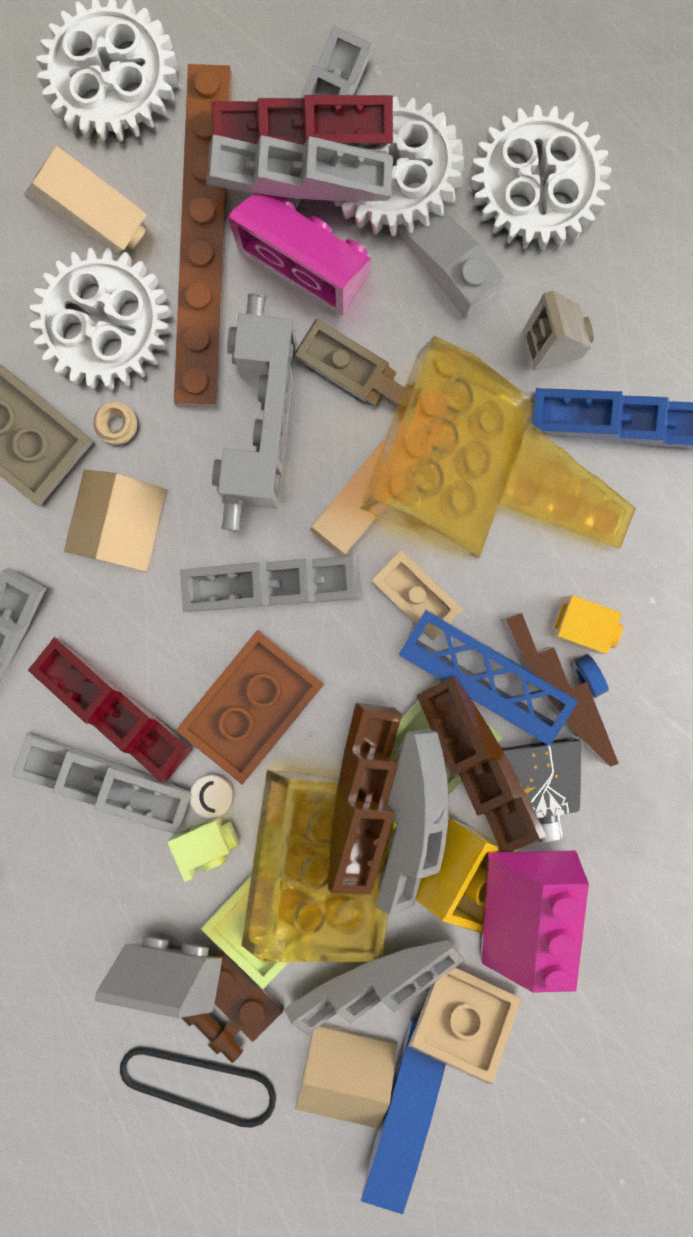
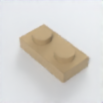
[371,550,463,640]

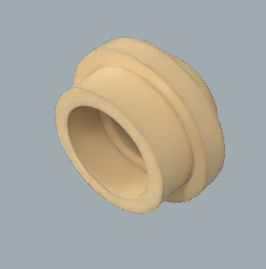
[93,401,137,445]

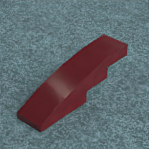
[211,95,393,147]
[28,637,193,782]

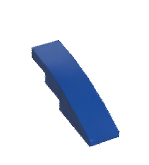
[531,388,693,448]
[360,1020,446,1214]

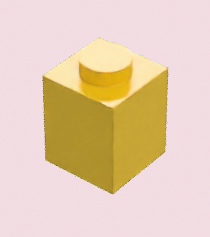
[550,595,623,654]

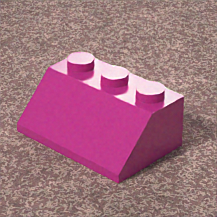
[228,193,371,314]
[480,850,589,993]

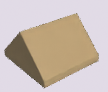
[64,469,168,572]
[295,1024,398,1129]

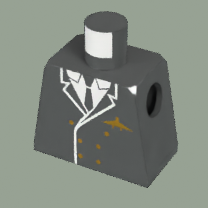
[502,737,581,842]

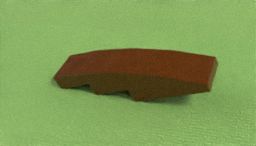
[500,613,619,767]
[416,676,547,852]
[328,703,402,895]

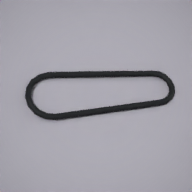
[120,1048,276,1128]

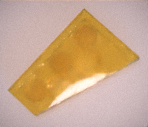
[498,423,636,549]

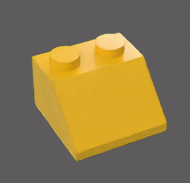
[415,818,515,933]

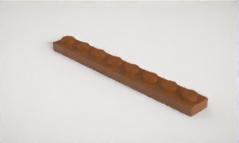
[174,64,232,408]

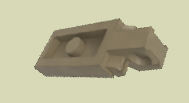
[293,318,410,410]

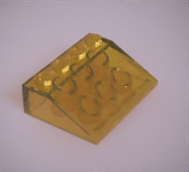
[360,336,534,558]
[241,770,398,962]

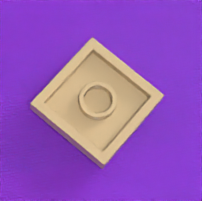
[408,967,522,1084]

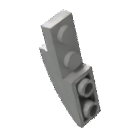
[375,729,449,914]

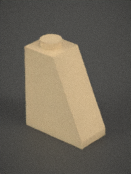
[24,145,147,254]

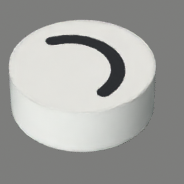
[190,774,234,818]

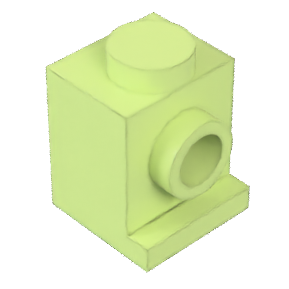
[167,816,239,882]

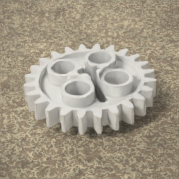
[36,0,178,142]
[333,97,464,236]
[470,105,611,250]
[29,247,171,390]

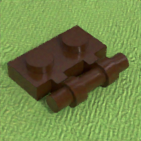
[181,949,284,1063]

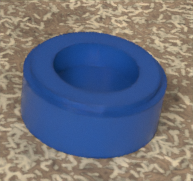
[573,653,609,698]

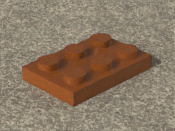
[175,630,324,785]

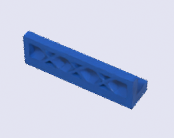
[399,609,578,746]

